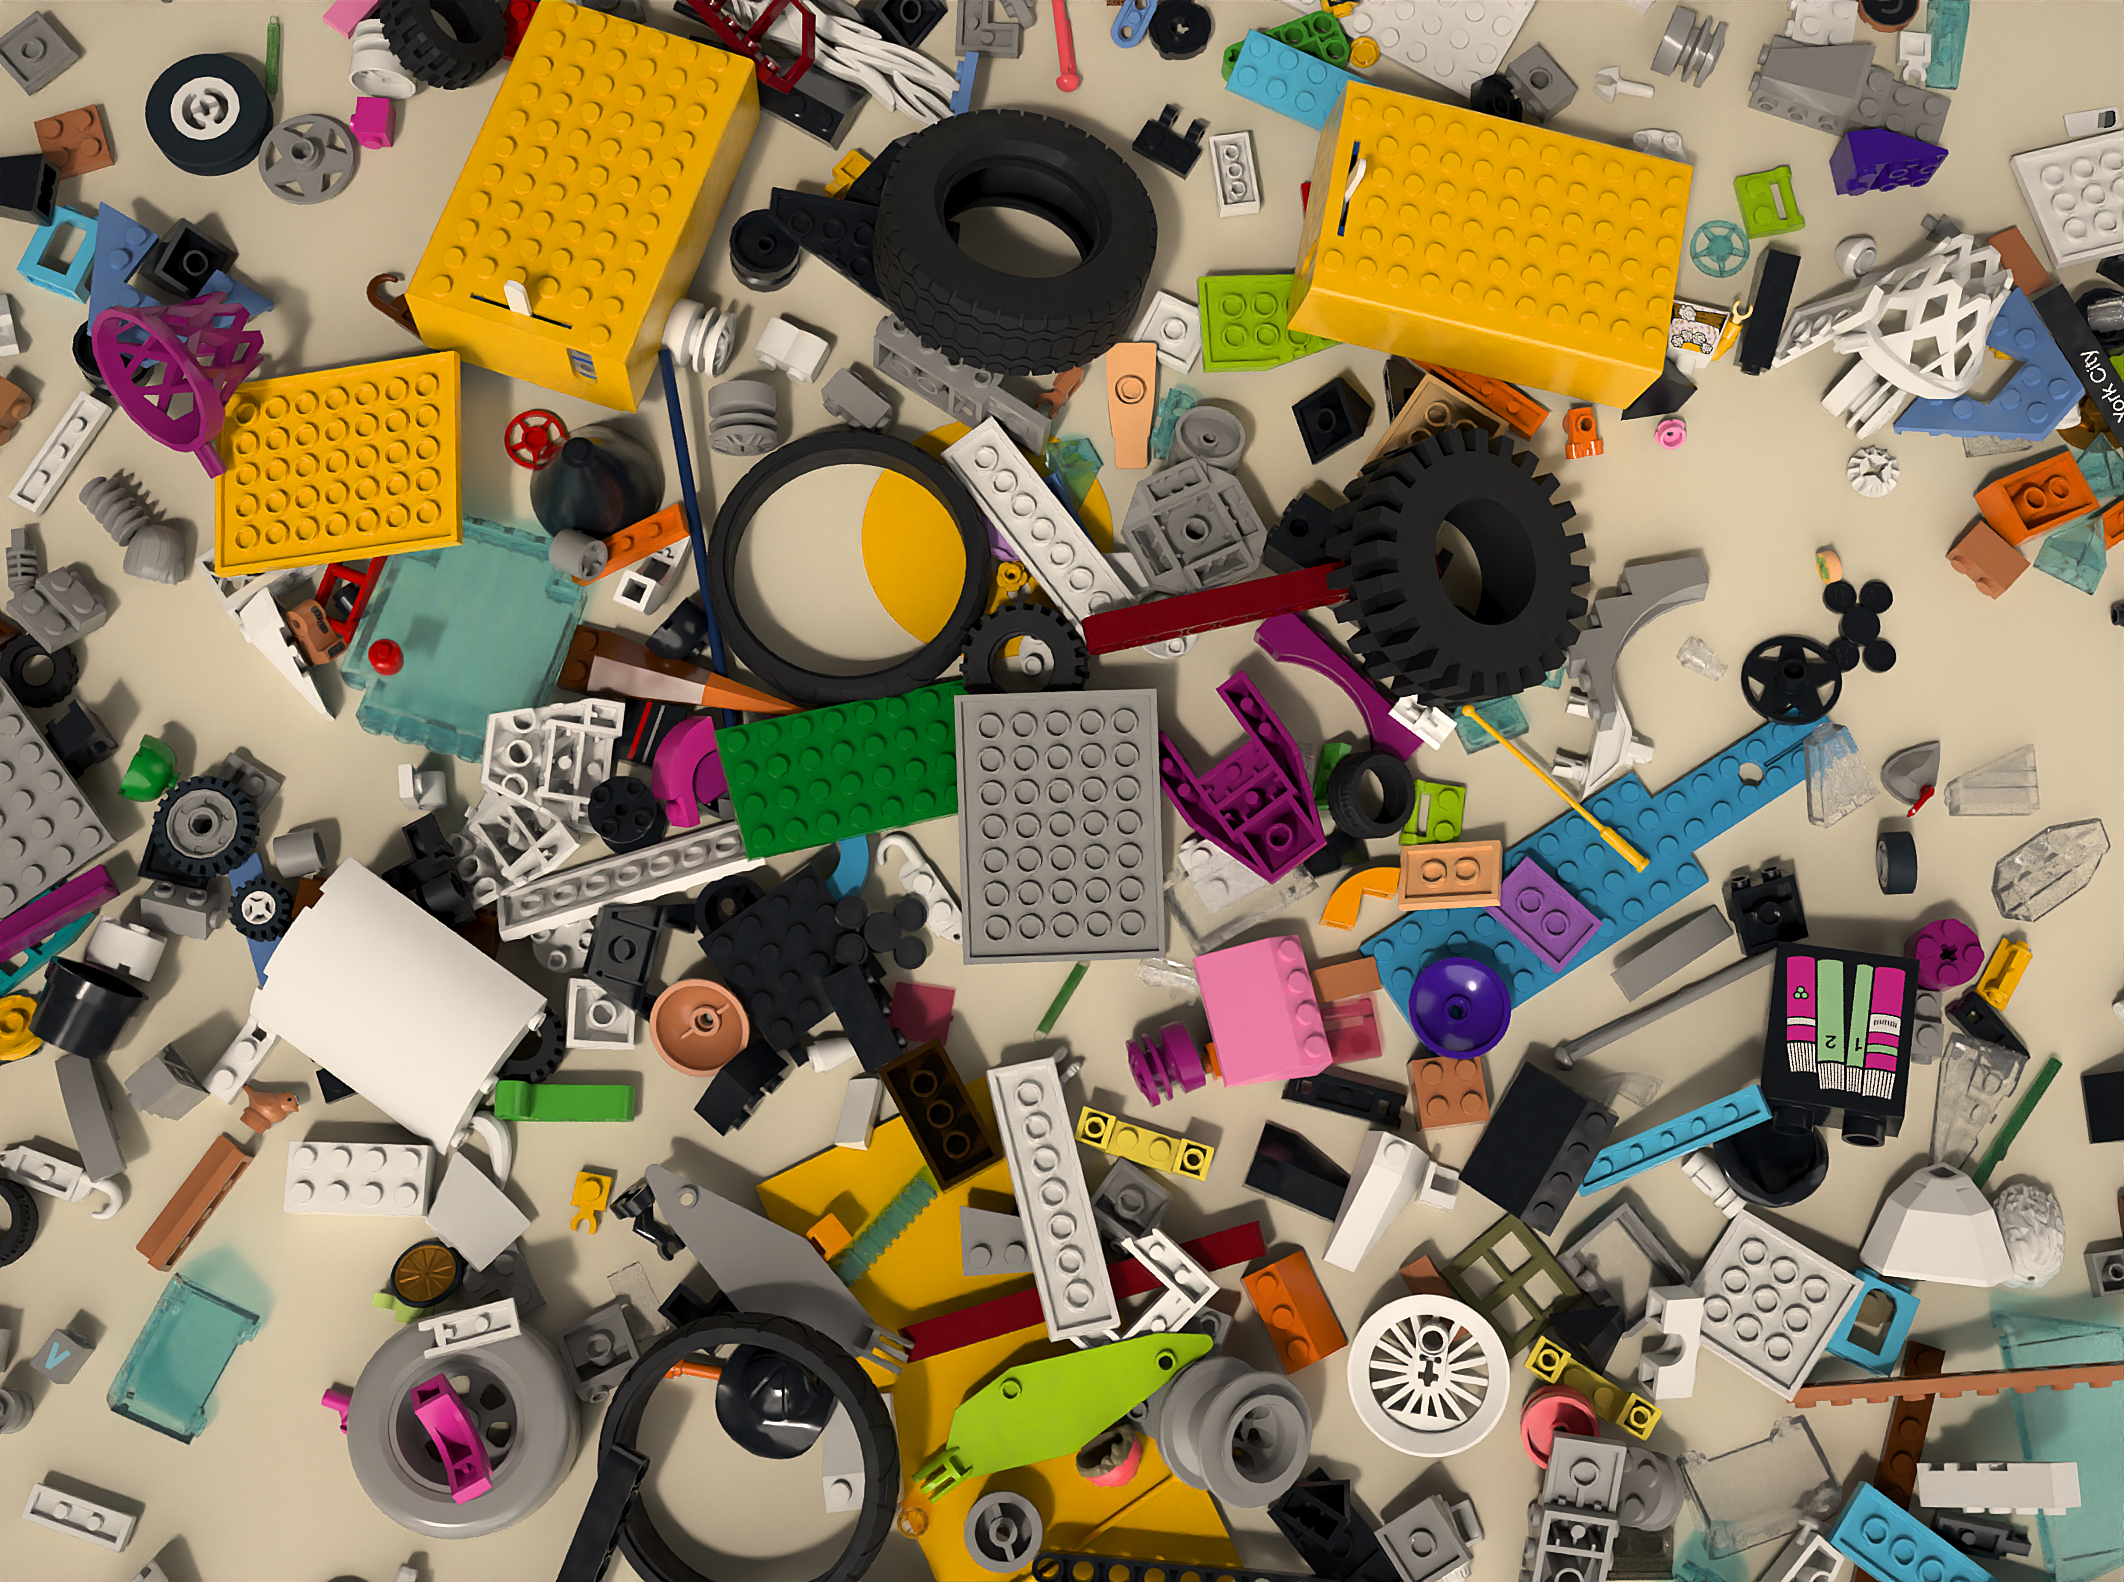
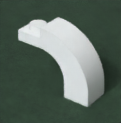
[613,536,691,615]

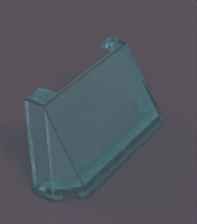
[1989,1309,2124,1582]

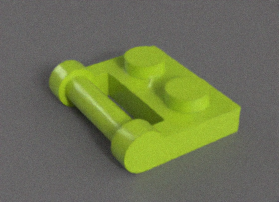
[1733,166,1805,240]
[1398,779,1466,846]

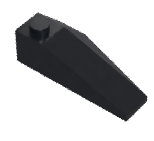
[1241,1123,1350,1224]

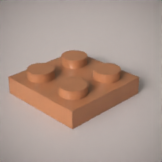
[34,104,115,181]

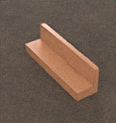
[136,1135,254,1272]

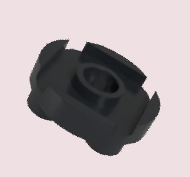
[1149,0,1211,60]
[1470,74,1522,123]

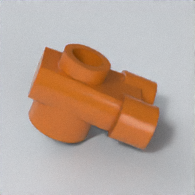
[1562,406,1603,459]

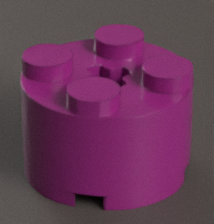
[1904,919,1985,991]

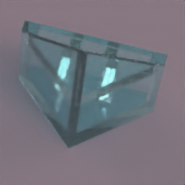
[2076,432,2124,501]
[1045,438,1104,513]
[2033,515,2107,596]

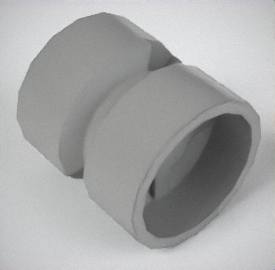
[0,1388,34,1434]

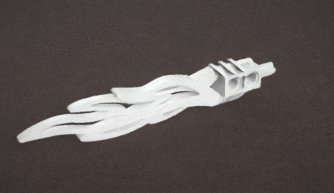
[722,0,971,128]

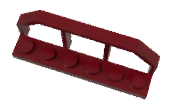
[686,0,816,94]

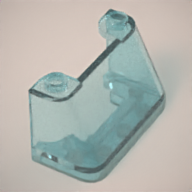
[106,1272,261,1445]

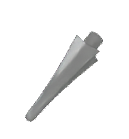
[1921,215,1987,266]

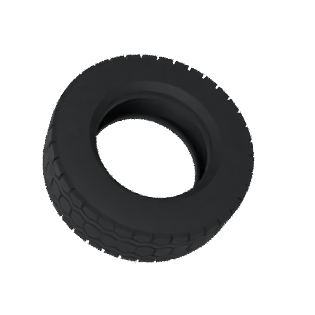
[873,109,1158,376]

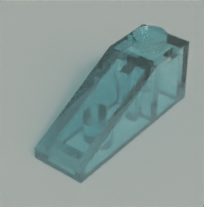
[1925,0,1970,90]

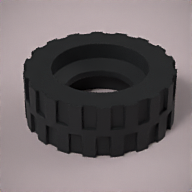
[0,634,79,709]

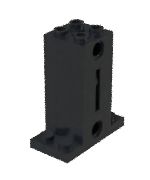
[1262,492,1454,675]

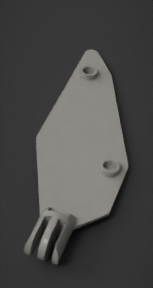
[645,1164,915,1375]

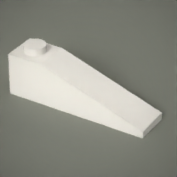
[239,587,335,722]
[1321,1131,1429,1272]

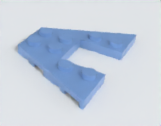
[87,201,274,368]
[1893,287,2085,441]

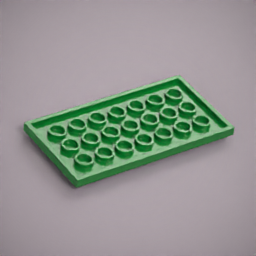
[713,679,969,862]

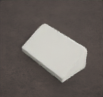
[834,1078,883,1150]

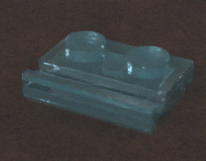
[1448,696,1529,755]

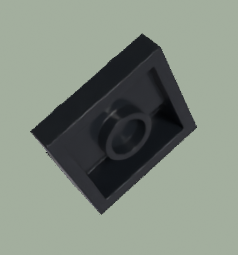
[1721,866,1809,956]

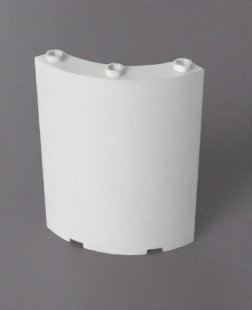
[249,856,547,1156]

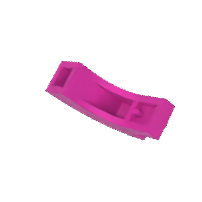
[410,1372,493,1505]

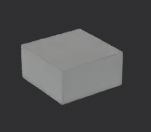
[2083,1249,2124,1298]

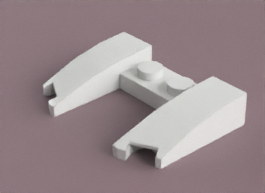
[1069,1227,1220,1350]

